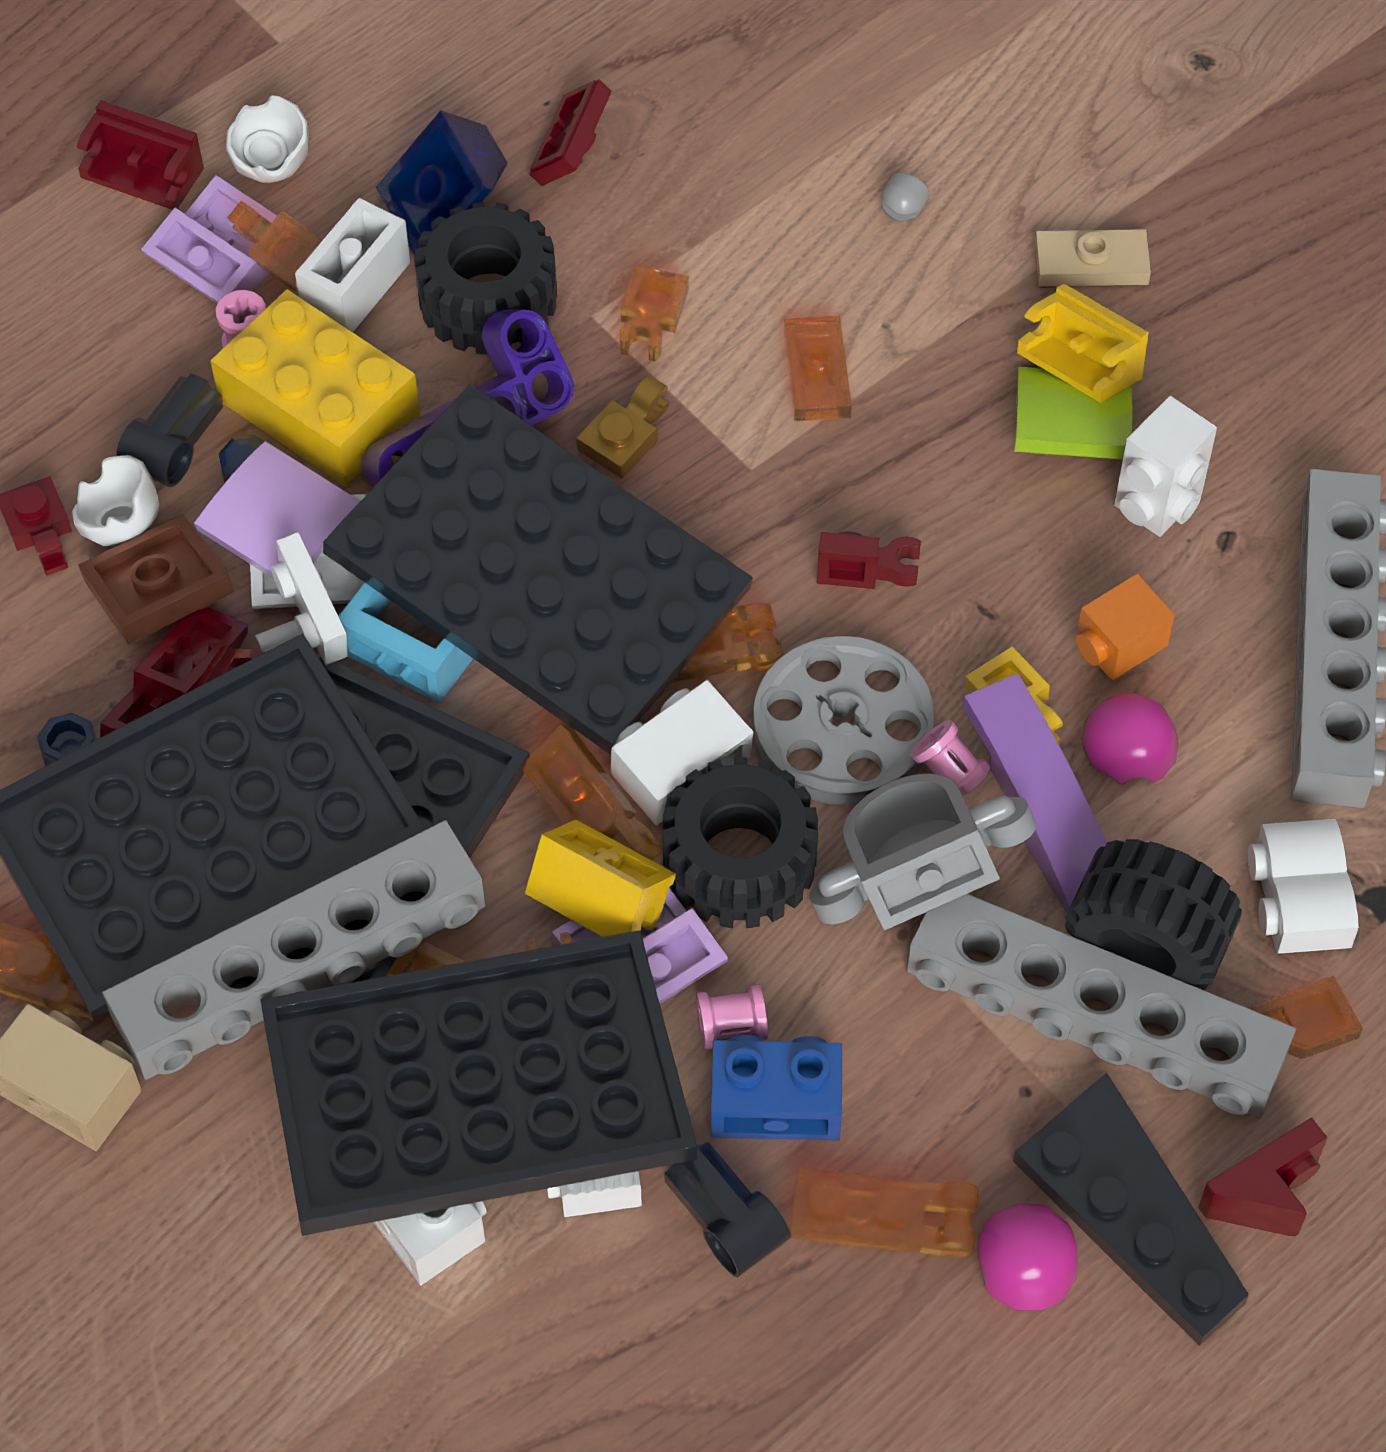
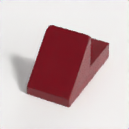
[1198,1117,1328,1236]

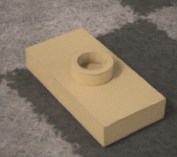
[1035,229,1151,287]

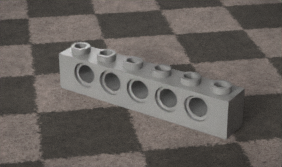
[1291,469,1386,808]
[102,820,485,1080]
[907,894,1297,1119]

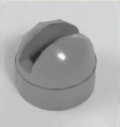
[882,173,930,222]

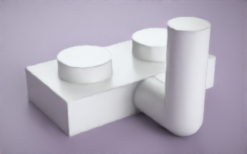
[254,532,347,666]

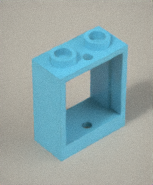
[338,583,473,704]

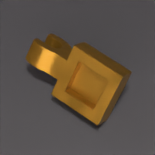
[576,375,669,479]

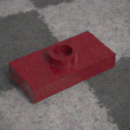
[529,79,612,186]

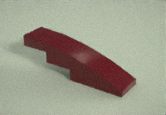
[100,607,248,738]

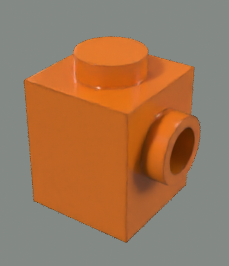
[1075,573,1175,681]

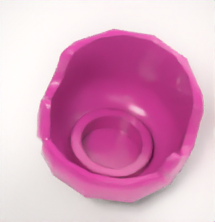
[1082,693,1178,784]
[977,1203,1078,1310]

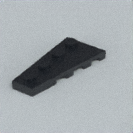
[1013,1072,1249,1346]

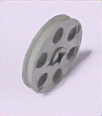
[753,636,934,805]

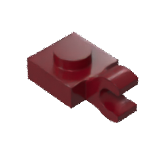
[0,476,72,576]
[817,531,921,589]

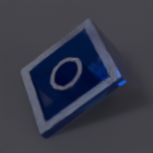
[376,110,508,255]

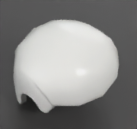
[226,95,309,183]
[72,455,159,546]

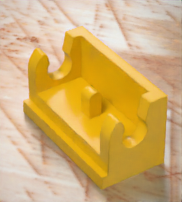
[1017,284,1149,403]
[525,819,676,937]

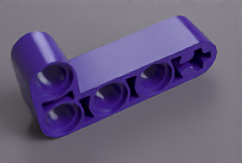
[361,310,574,487]

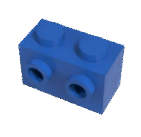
[711,1035,842,1141]

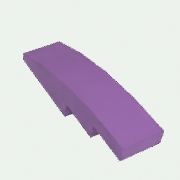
[963,674,1107,913]

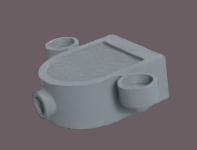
[810,774,1036,931]

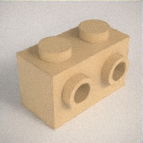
[0,1004,142,1152]

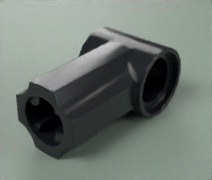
[117,373,224,487]
[664,1142,791,1278]

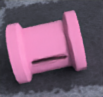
[216,290,266,348]
[910,720,991,796]
[696,985,768,1050]

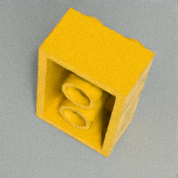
[210,289,421,488]

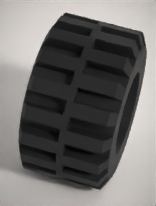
[414,202,558,354]
[662,757,818,928]
[1065,839,1242,990]

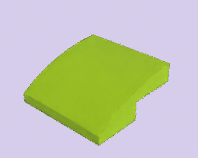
[1014,366,1132,460]

